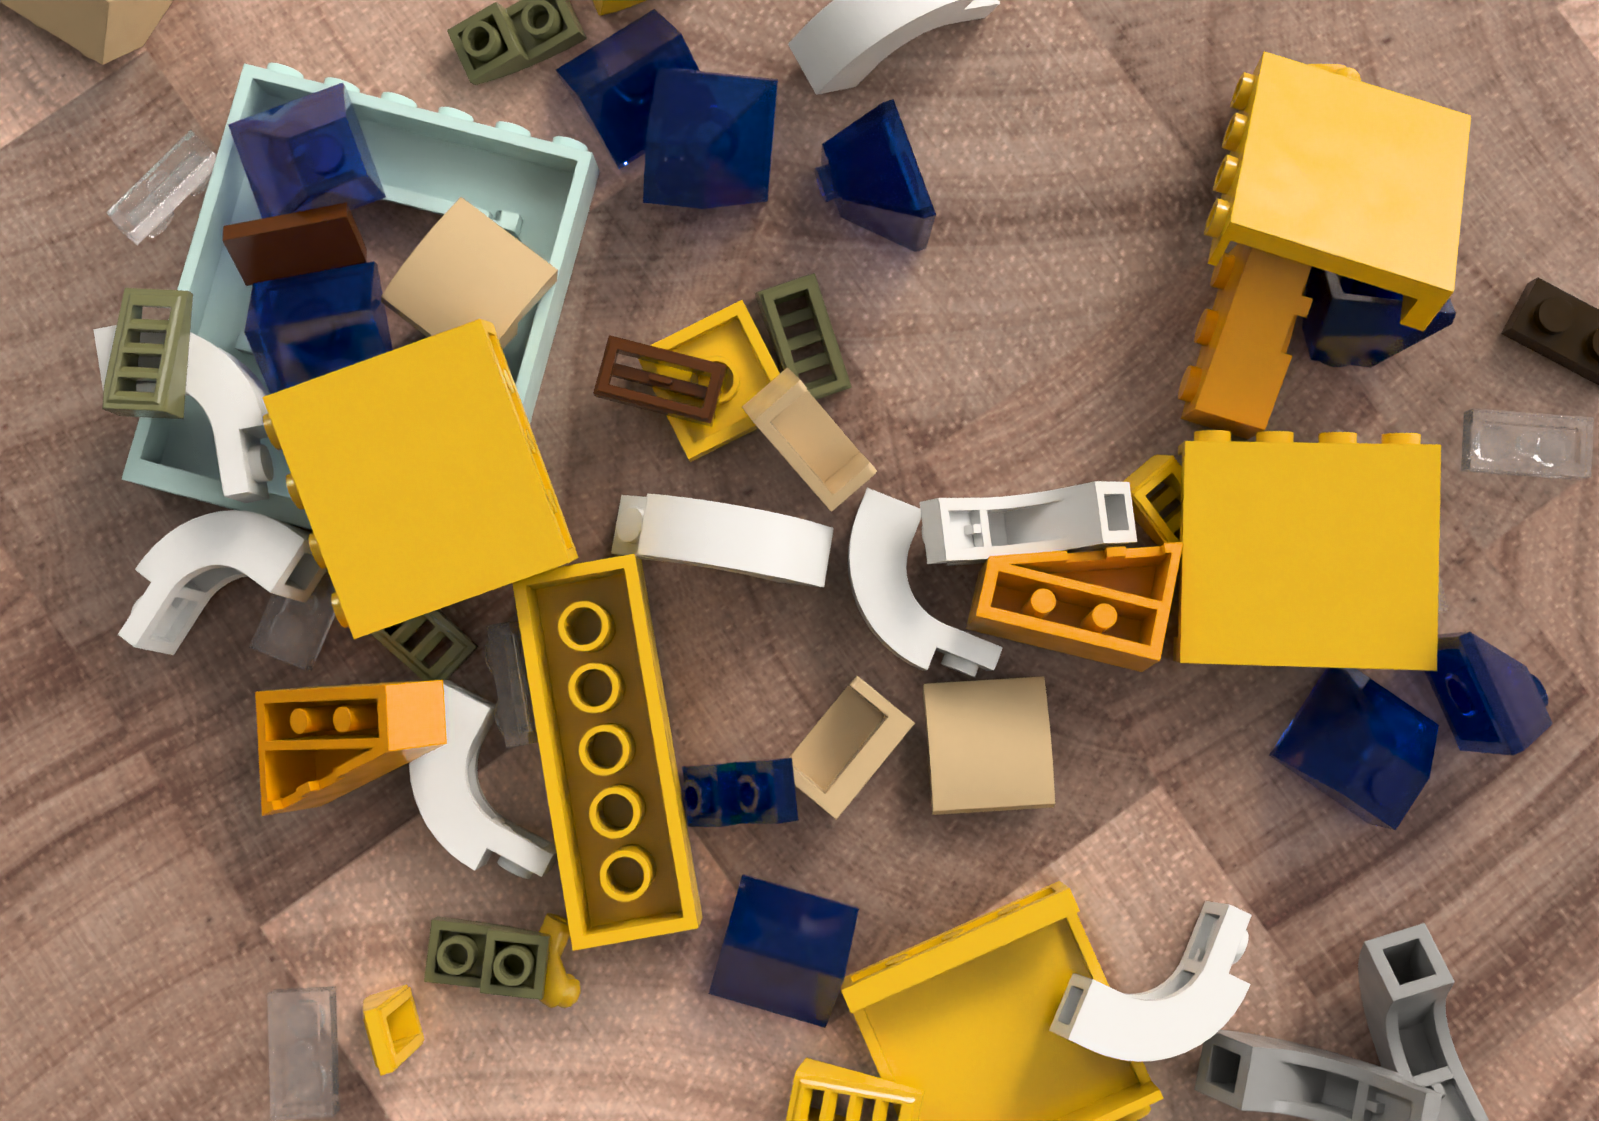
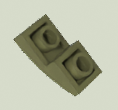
[447,0,587,85]
[424,916,551,1000]

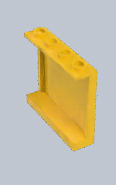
[1204,51,1471,331]
[262,319,579,639]
[1173,430,1441,671]
[839,881,1164,1121]

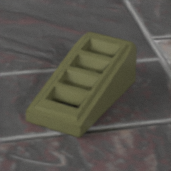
[754,273,852,400]
[102,288,193,419]
[370,609,478,681]

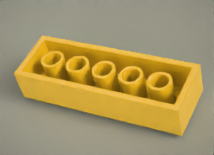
[512,554,703,951]

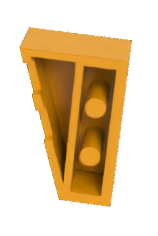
[1178,243,1313,439]
[966,542,1183,672]
[255,680,447,816]

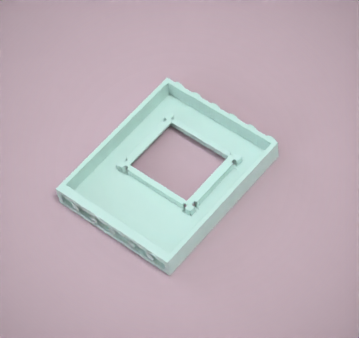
[122,63,600,530]

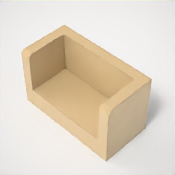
[742,367,877,512]
[779,676,915,820]

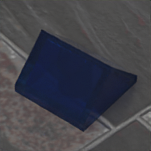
[556,9,717,169]
[244,261,393,394]
[708,874,859,1028]

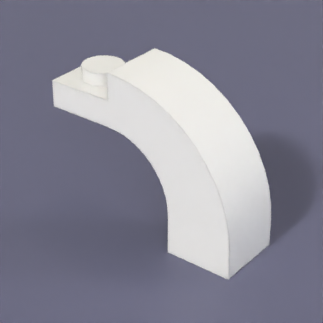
[788,0,1000,95]
[93,325,274,503]
[920,481,1137,566]
[848,488,1003,677]
[611,493,834,588]
[118,510,327,655]
[409,680,557,879]
[1049,901,1252,1062]

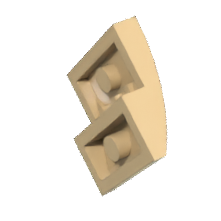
[381,197,558,350]
[922,676,1055,815]

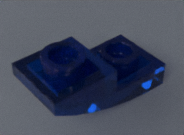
[681,758,799,827]

